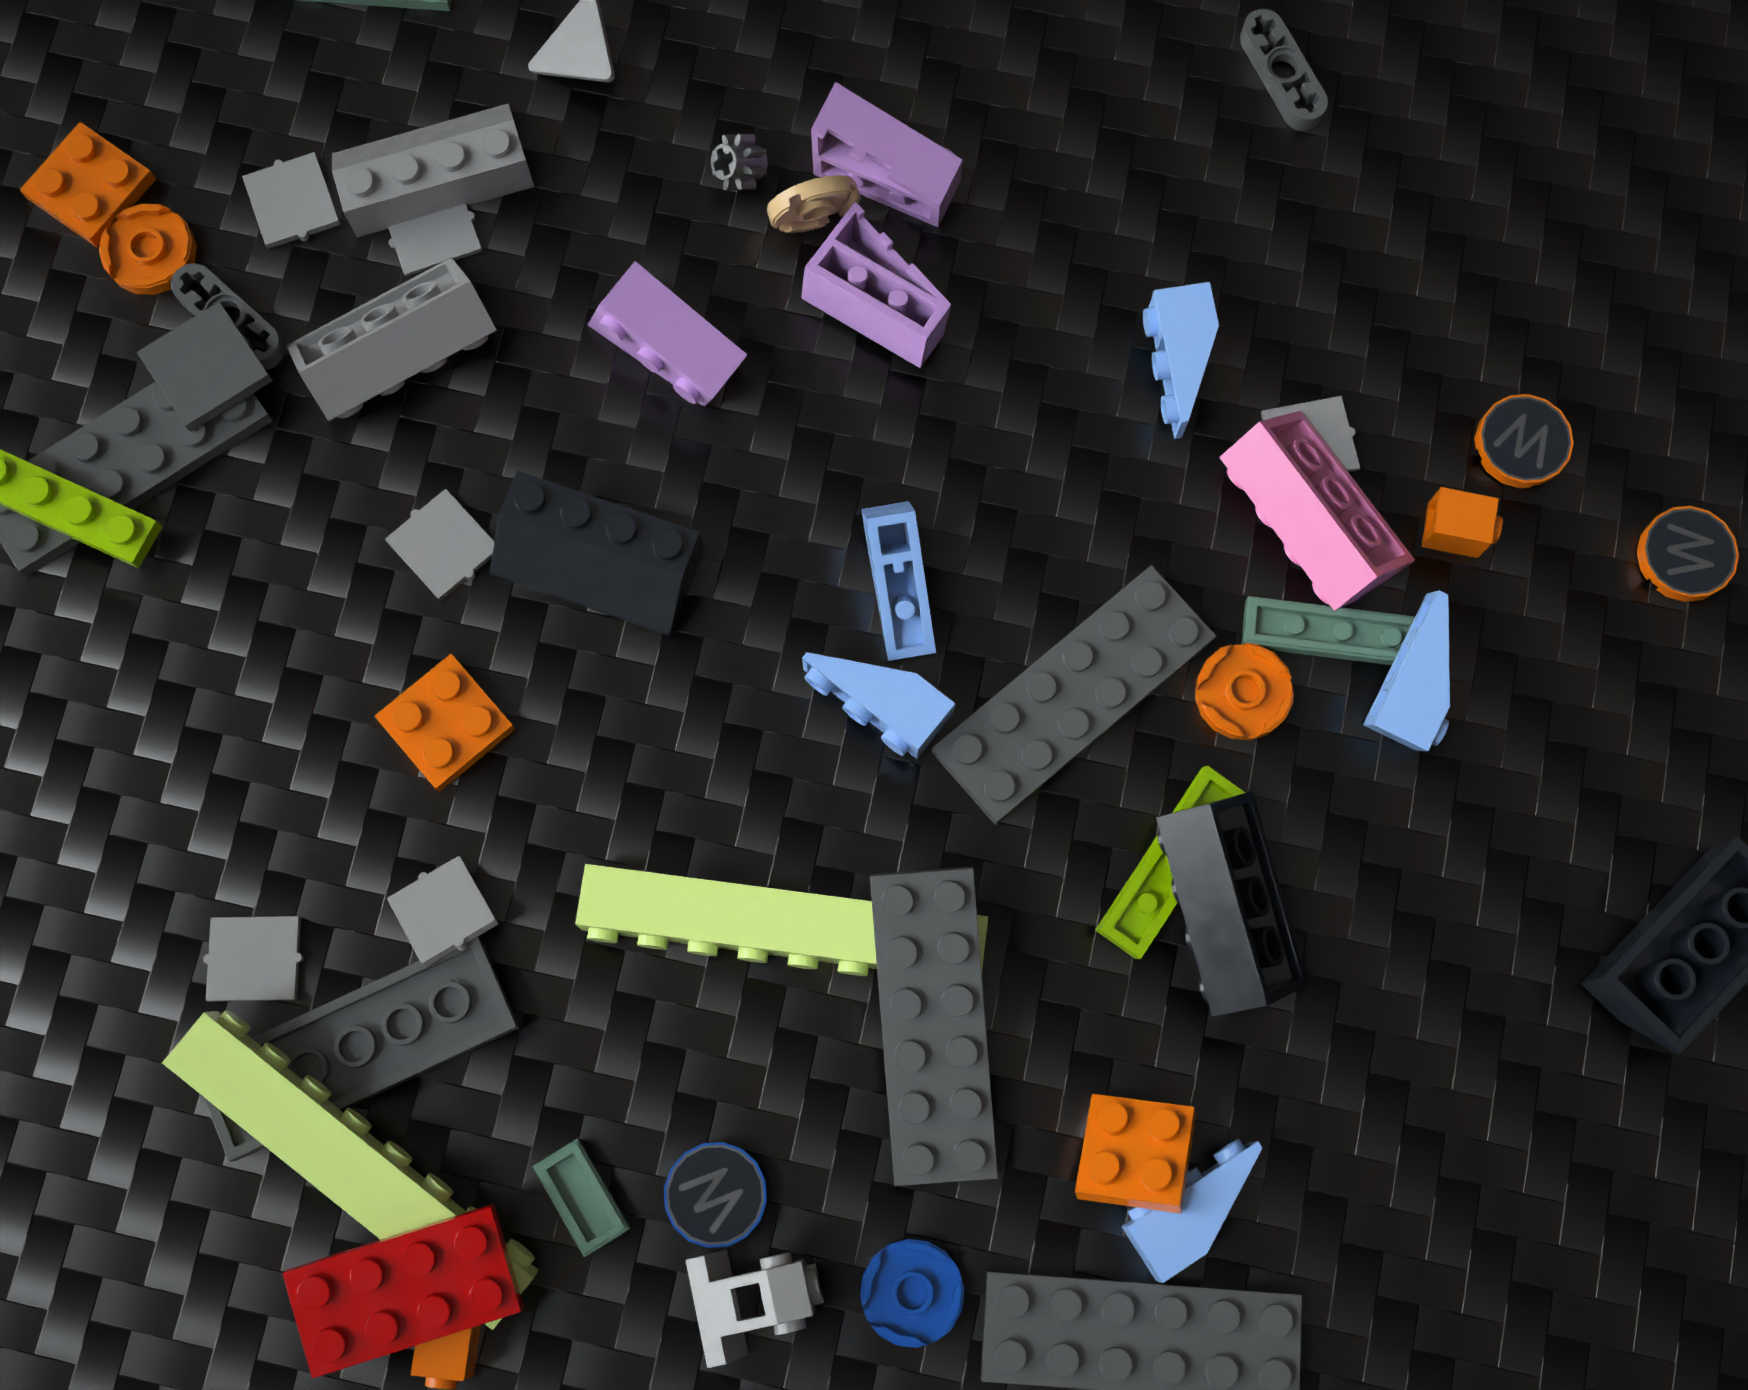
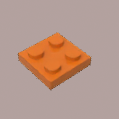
[20,122,156,247]
[374,654,515,792]
[1075,1094,1196,1214]

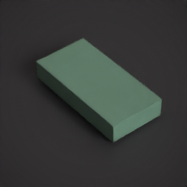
[532,1139,631,1257]

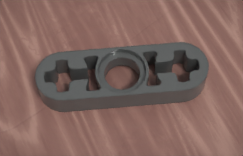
[1240,9,1328,131]
[171,263,285,370]

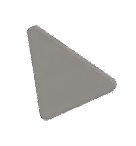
[528,0,615,83]

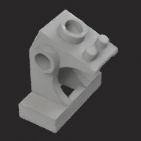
[686,1250,824,1368]

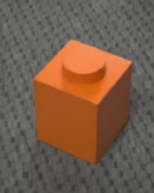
[1421,487,1503,558]
[411,1325,481,1389]

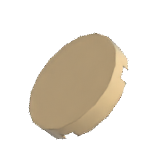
[767,175,861,233]

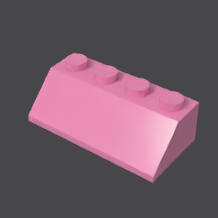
[1219,411,1415,611]

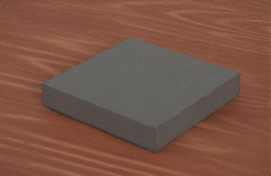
[137,302,273,432]

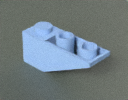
[1143,282,1219,439]
[802,652,955,759]
[1121,1139,1262,1283]

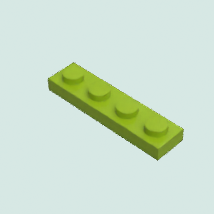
[0,449,163,569]
[1095,766,1245,959]

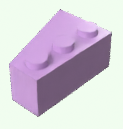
[811,82,963,227]
[801,202,951,368]
[588,261,747,406]

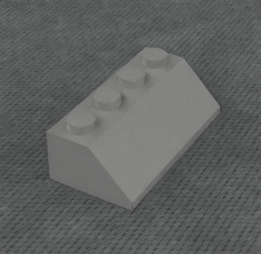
[332,103,534,238]
[286,257,496,421]

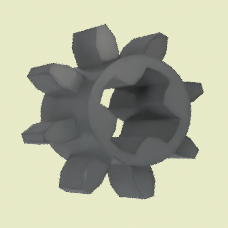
[711,134,768,190]

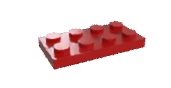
[282,1204,524,1379]

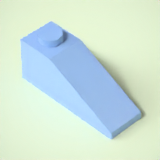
[862,501,936,661]
[1363,590,1450,751]

